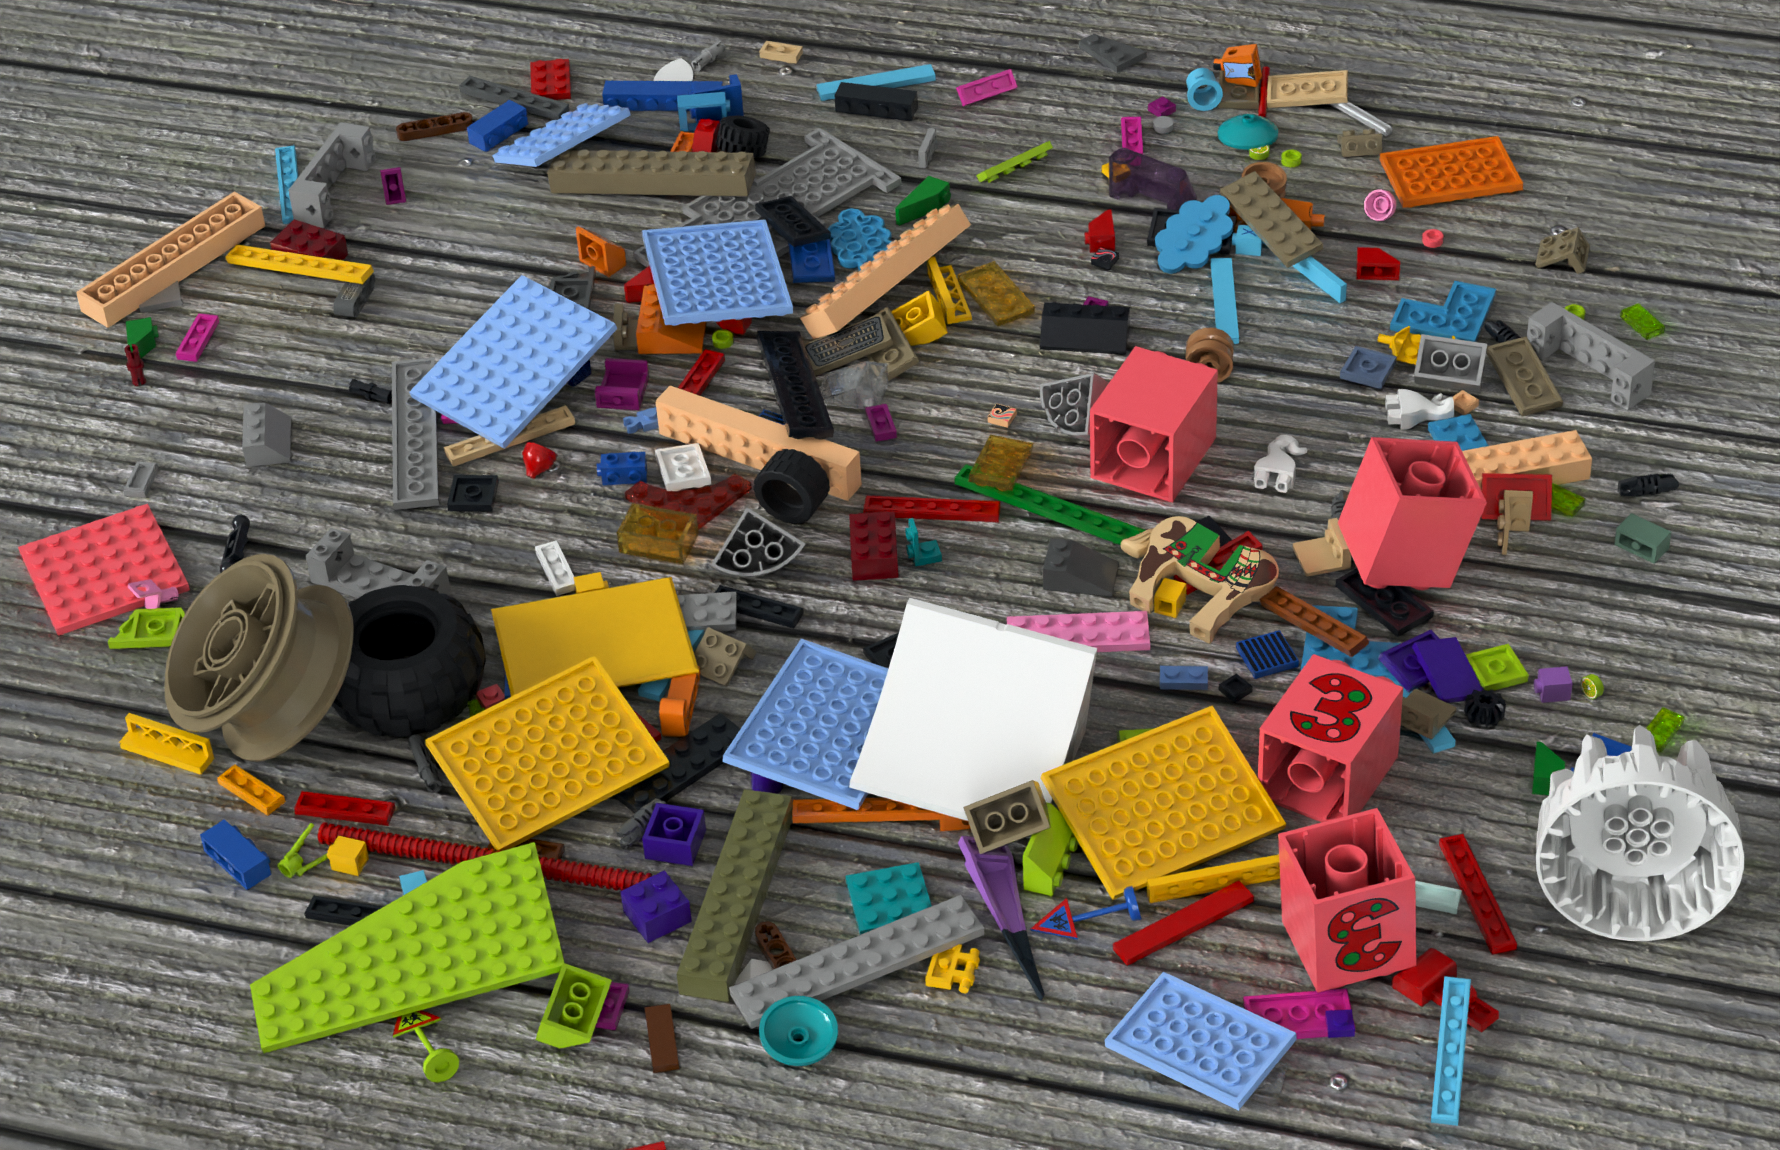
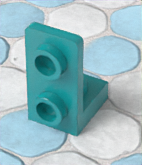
[905,518,942,567]

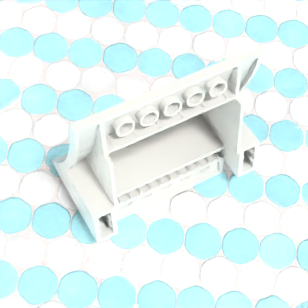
[849,598,1097,838]

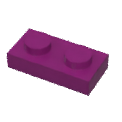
[865,404,897,442]
[595,982,629,1030]

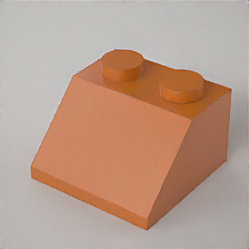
[576,226,626,277]

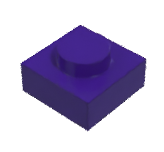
[1325,1009,1355,1038]

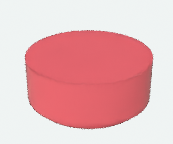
[1422,229,1444,248]

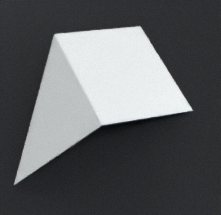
[735,959,773,985]

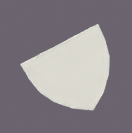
[653,58,693,81]

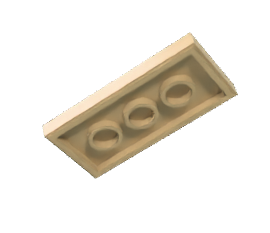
[1267,70,1348,108]

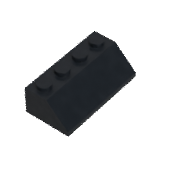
[1040,302,1130,355]

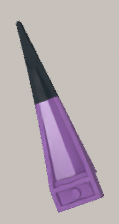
[958,836,1045,1001]

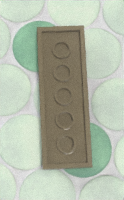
[1220,171,1323,268]

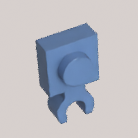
[623,407,659,434]

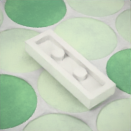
[535,540,575,596]

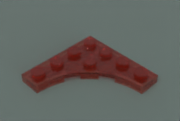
[625,473,752,536]

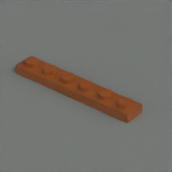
[1259,586,1369,657]

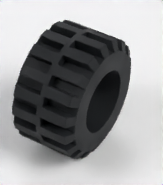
[716,116,770,158]

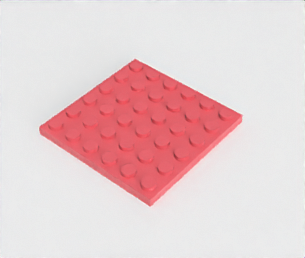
[18,503,190,636]

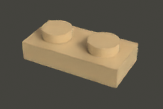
[759,41,803,64]

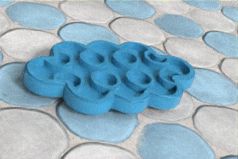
[1155,195,1233,274]
[828,208,892,271]

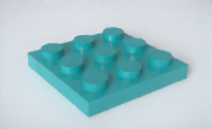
[845,862,932,935]

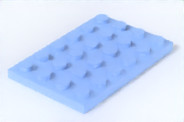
[492,103,631,167]
[1105,972,1297,1111]

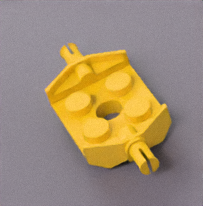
[1377,326,1455,365]

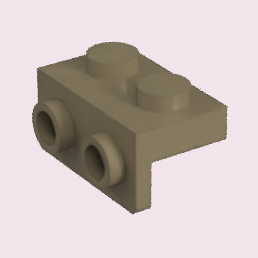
[1337,128,1383,157]

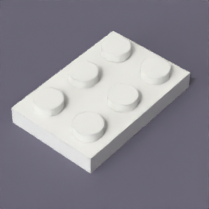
[655,443,711,491]

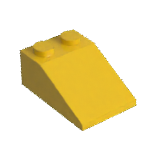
[891,291,947,346]

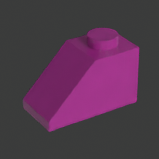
[380,167,406,205]

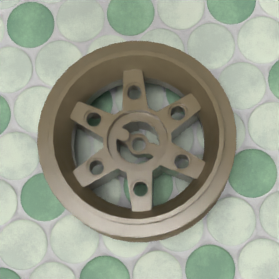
[165,554,354,762]

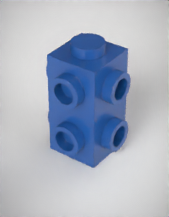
[597,452,647,485]

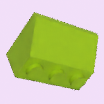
[1023,802,1078,896]
[535,963,612,1048]

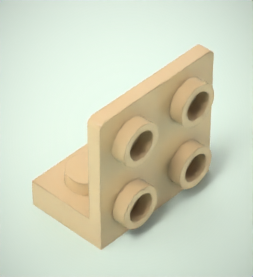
[1497,490,1533,555]
[1293,518,1351,577]

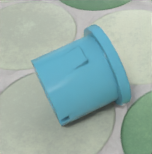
[1186,68,1223,111]

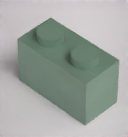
[1614,513,1671,564]

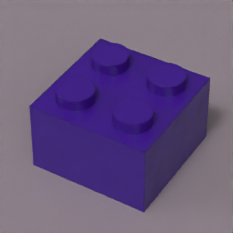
[642,803,706,866]
[620,870,692,943]

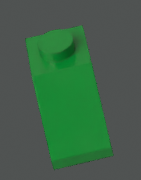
[126,317,159,359]
[1532,742,1565,796]

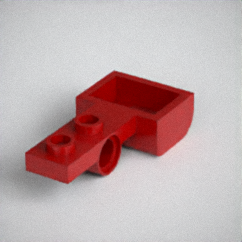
[1392,948,1499,1033]

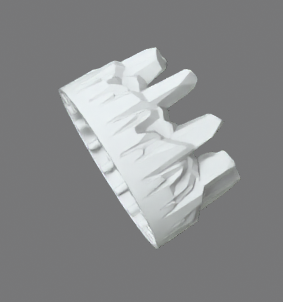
[1536,725,1744,941]

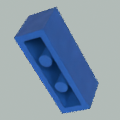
[467,100,528,152]
[200,819,271,890]

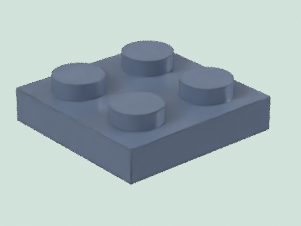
[1340,346,1397,389]

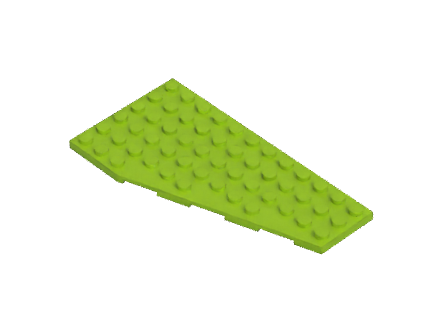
[250,842,565,1053]

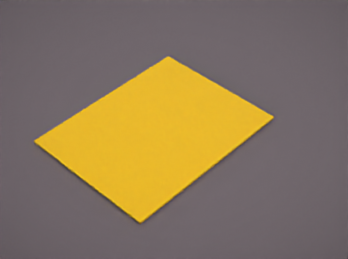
[491,577,699,697]

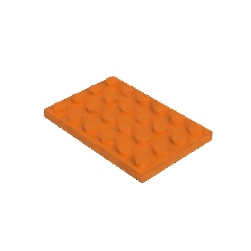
[1380,136,1523,208]

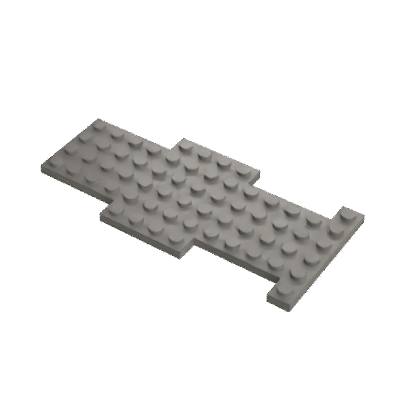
[633,128,902,267]

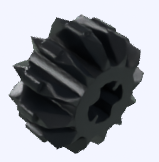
[1464,688,1506,728]

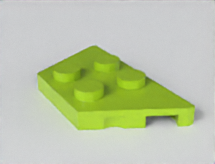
[108,607,185,649]

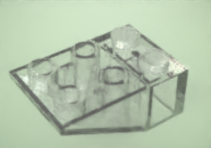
[820,361,889,410]

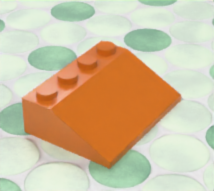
[636,284,707,354]

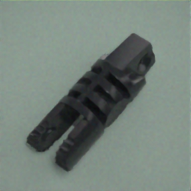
[1484,320,1521,343]
[1618,473,1680,496]

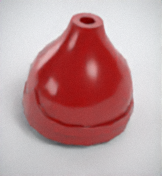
[522,442,558,479]

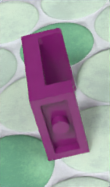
[595,358,649,410]

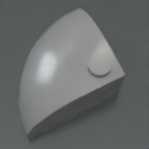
[1040,373,1109,441]
[710,507,805,577]

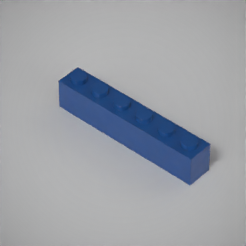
[602,81,723,111]

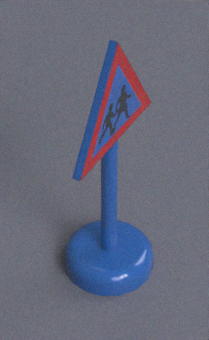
[1030,886,1141,940]

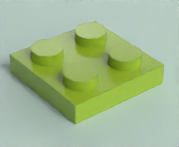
[1465,643,1529,691]

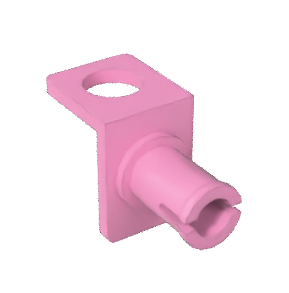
[128,579,179,609]

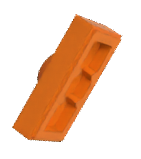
[670,131,694,152]

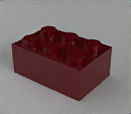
[270,219,348,261]
[849,511,899,581]

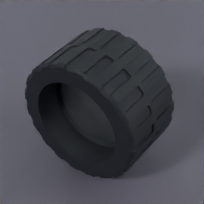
[753,449,830,524]

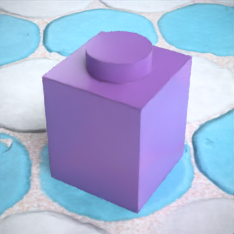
[1534,666,1573,703]

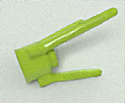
[277,823,328,878]

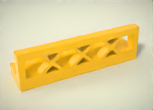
[927,256,972,324]
[119,713,214,775]

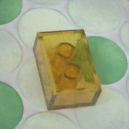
[617,503,699,564]

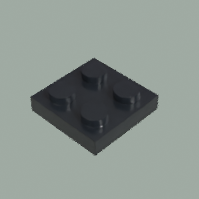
[447,475,499,512]

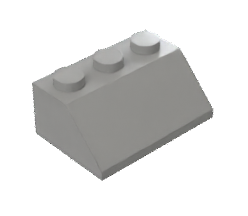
[1414,334,1488,393]
[242,402,291,467]

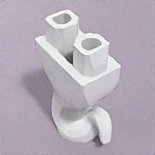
[1385,389,1454,430]
[1254,435,1308,493]

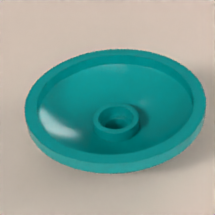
[1218,114,1278,150]
[759,996,838,1066]

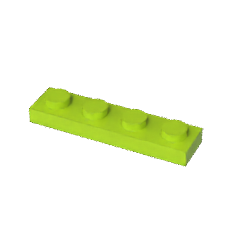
[976,141,1053,183]

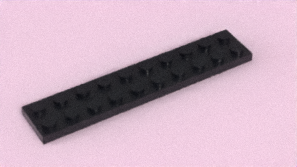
[757,331,834,439]

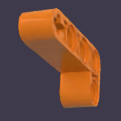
[659,666,700,738]

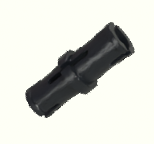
[349,379,392,404]

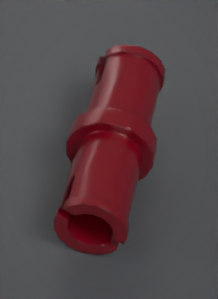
[124,344,146,386]

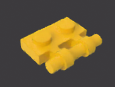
[925,944,980,993]

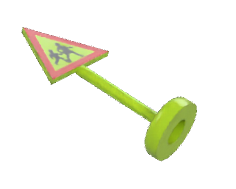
[393,1010,459,1083]

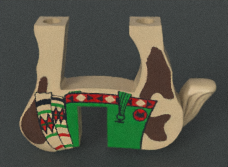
[1120,516,1279,644]

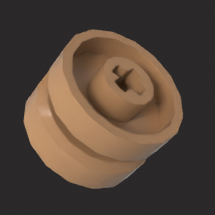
[1241,162,1287,198]
[1186,328,1234,383]

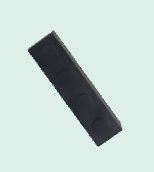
[834,82,918,121]

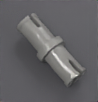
[691,40,726,71]

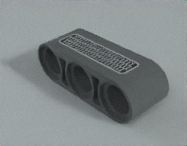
[333,273,375,318]

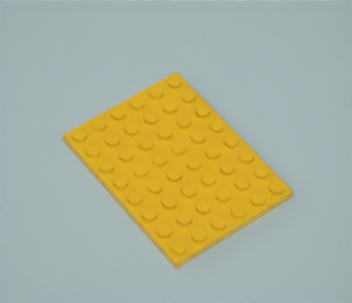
[425,655,670,851]
[1040,706,1286,900]

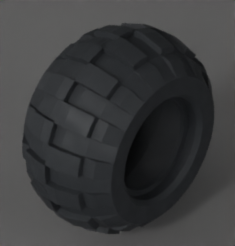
[331,585,486,737]

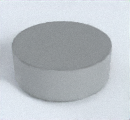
[1153,116,1173,134]

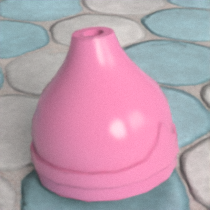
[1364,189,1396,221]

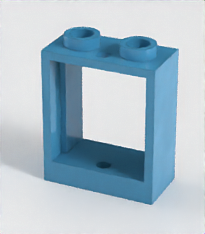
[677,92,731,133]

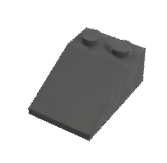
[1043,538,1119,597]

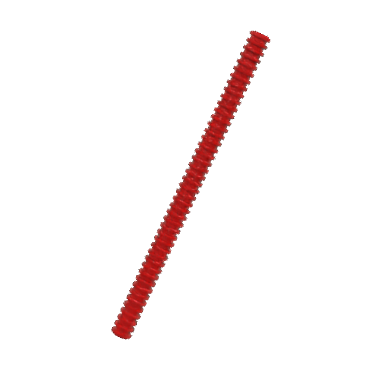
[318,822,652,891]

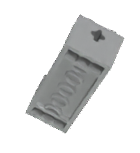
[288,122,376,228]
[1527,302,1655,411]
[306,528,451,598]

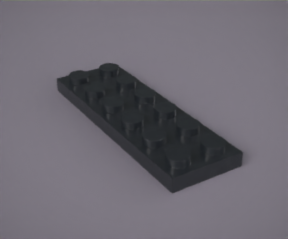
[614,713,741,813]

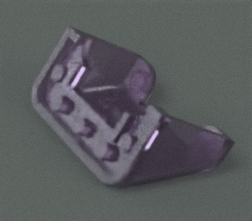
[1109,148,1197,210]

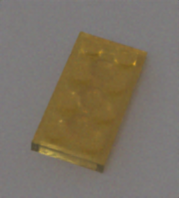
[957,261,1035,327]
[968,435,1033,491]

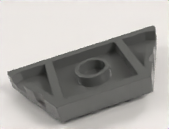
[550,266,596,310]

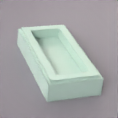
[1415,881,1462,914]

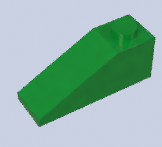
[895,176,951,226]

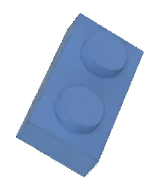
[1160,666,1208,690]

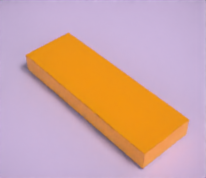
[217,764,286,816]

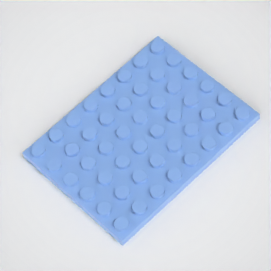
[642,219,793,326]
[409,275,617,449]
[723,639,888,810]

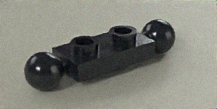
[220,514,250,573]

